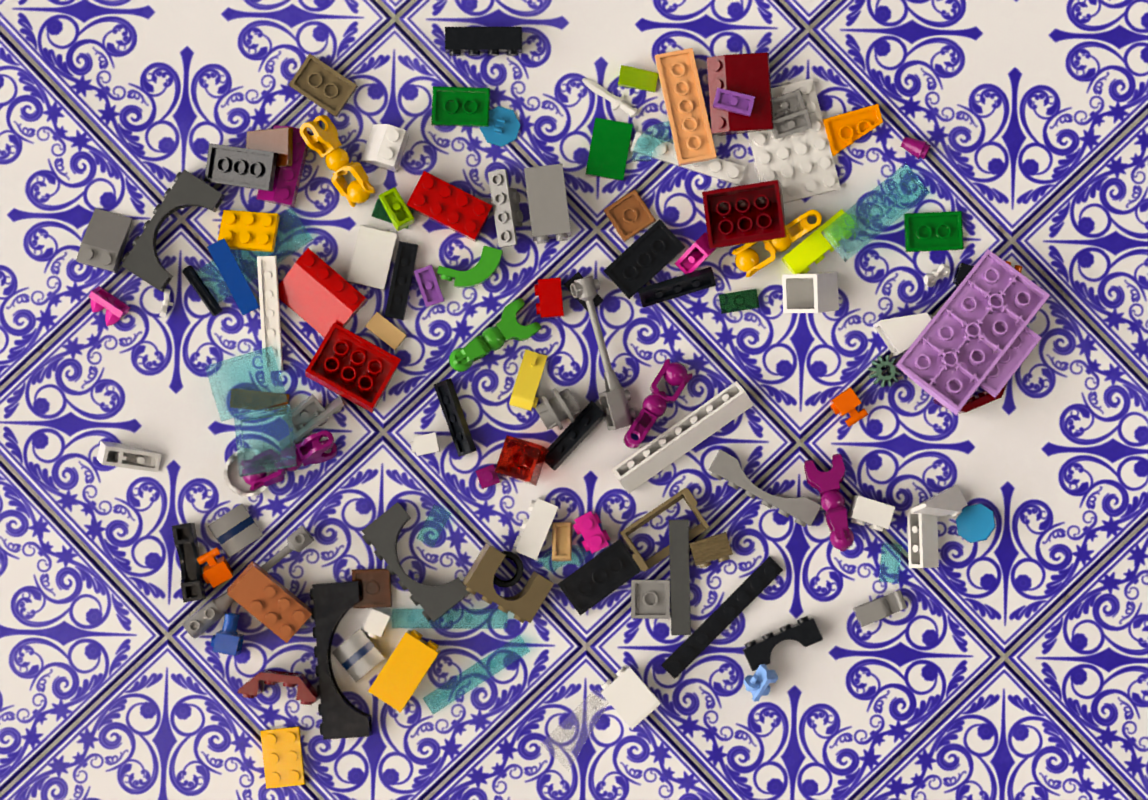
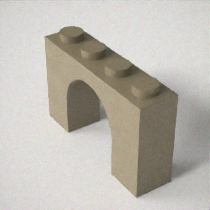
[462,543,554,623]

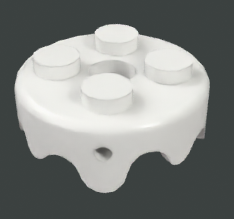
[224,448,272,497]

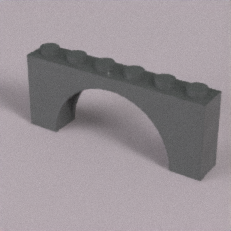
[121,169,225,292]
[362,502,470,622]

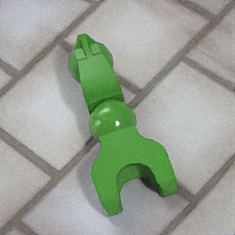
[449,298,541,372]

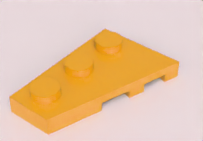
[823,104,883,156]

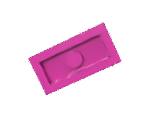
[88,286,131,326]

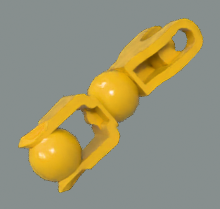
[300,115,375,207]
[732,210,822,277]

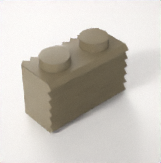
[689,532,733,568]

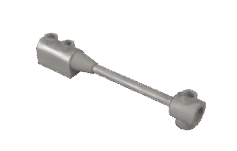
[570,276,636,430]
[182,526,314,639]

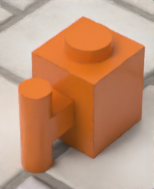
[830,387,868,427]
[197,547,233,588]

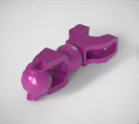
[624,359,692,449]
[240,430,338,491]
[804,454,854,552]

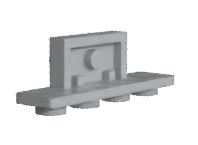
[488,169,523,248]
[279,394,345,450]

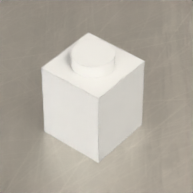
[410,432,440,456]
[363,608,391,639]

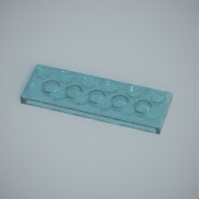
[821,163,930,262]
[196,207,313,304]

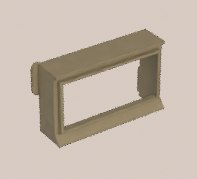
[620,488,710,571]

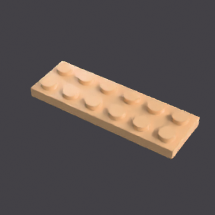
[655,48,717,166]

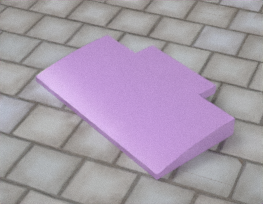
[895,249,1050,415]

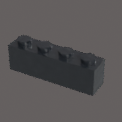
[445,27,522,56]

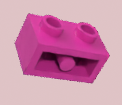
[573,511,610,554]

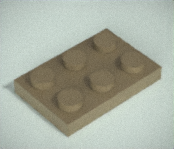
[289,54,358,118]

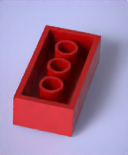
[406,171,493,242]

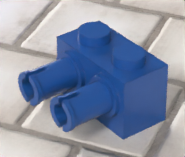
[211,612,244,656]

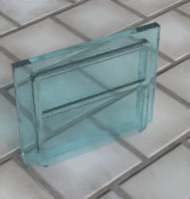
[205,346,288,422]
[234,404,297,477]

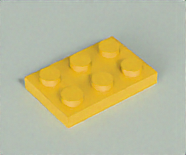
[218,210,280,252]
[260,726,305,789]

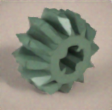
[868,355,901,388]

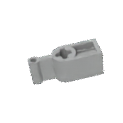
[853,590,907,627]

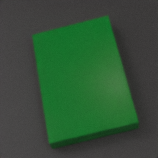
[431,86,490,127]
[586,118,633,181]
[904,211,963,252]

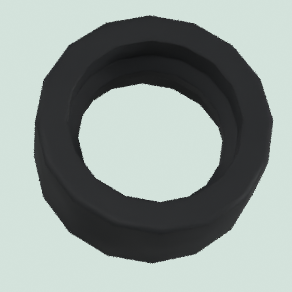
[493,551,523,588]

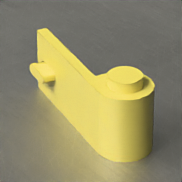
[509,350,547,411]

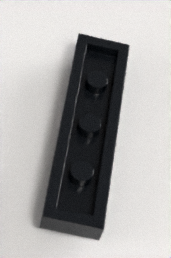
[385,241,418,320]
[638,267,716,307]
[434,378,477,457]
[540,401,607,471]

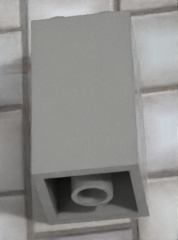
[524,164,571,244]

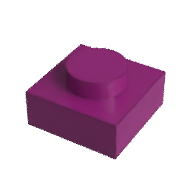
[475,464,500,489]

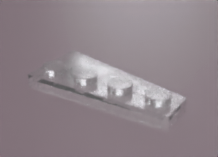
[541,689,609,771]

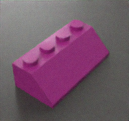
[256,125,312,208]

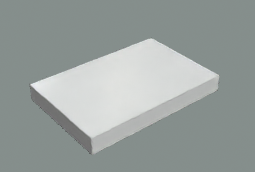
[347,225,398,290]

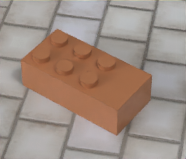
[227,561,312,643]

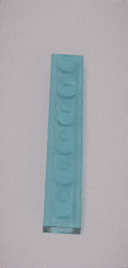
[423,635,530,714]

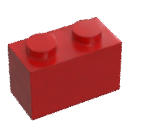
[534,277,564,319]

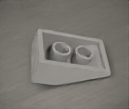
[76,208,133,273]

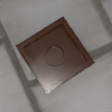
[352,568,392,608]

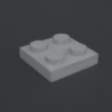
[631,580,670,619]

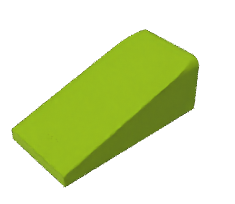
[618,65,658,92]
[378,187,415,231]

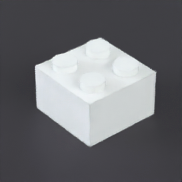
[847,495,895,532]

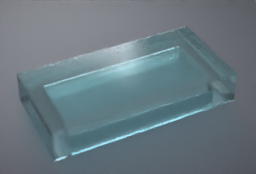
[417,504,451,547]
[878,543,902,583]

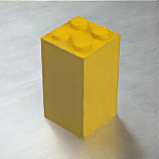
[368,629,440,713]

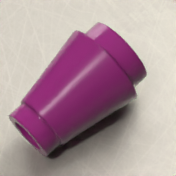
[901,136,931,159]

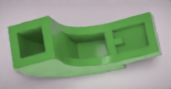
[437,246,503,288]

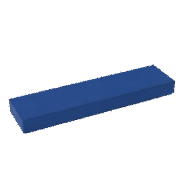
[207,238,260,315]

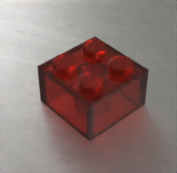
[495,435,548,486]

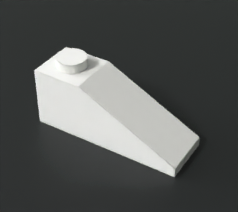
[97,441,162,472]
[911,484,967,517]

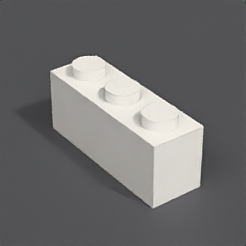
[513,498,558,560]
[907,510,939,568]

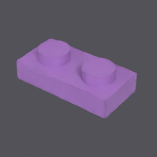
[713,88,755,117]
[414,265,444,308]

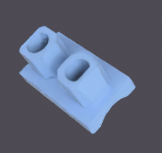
[744,664,778,702]

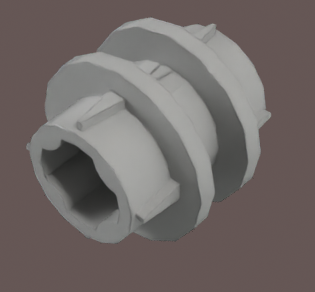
[535,388,581,430]

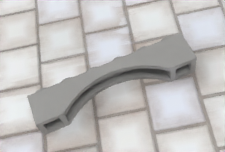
[709,450,821,527]

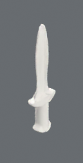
[582,78,638,118]

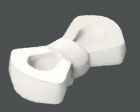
[924,264,950,287]
[159,289,173,317]

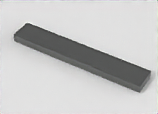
[669,519,691,635]

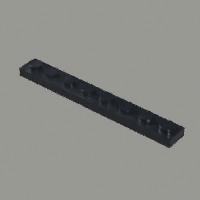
[661,556,783,679]

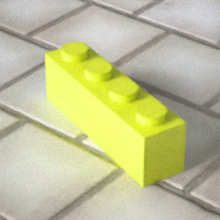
[781,209,856,274]

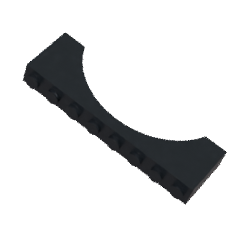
[310,581,373,740]

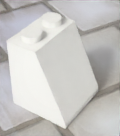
[361,124,409,173]
[782,272,839,313]
[873,313,933,356]
[601,666,661,729]

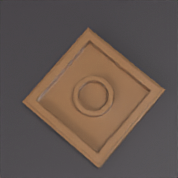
[603,189,656,242]

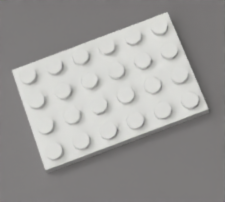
[747,78,841,204]

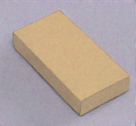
[365,312,407,350]
[552,522,572,561]

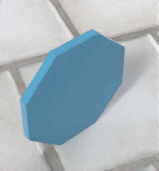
[480,106,520,147]
[956,504,996,543]

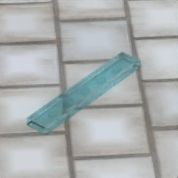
[392,609,508,629]

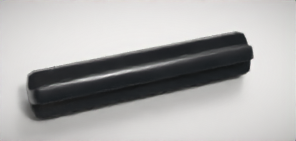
[182,266,222,316]

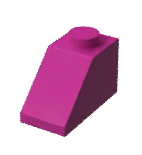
[675,232,716,274]

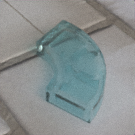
[632,121,670,162]
[537,545,590,573]

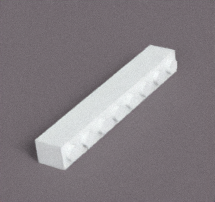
[611,381,753,494]

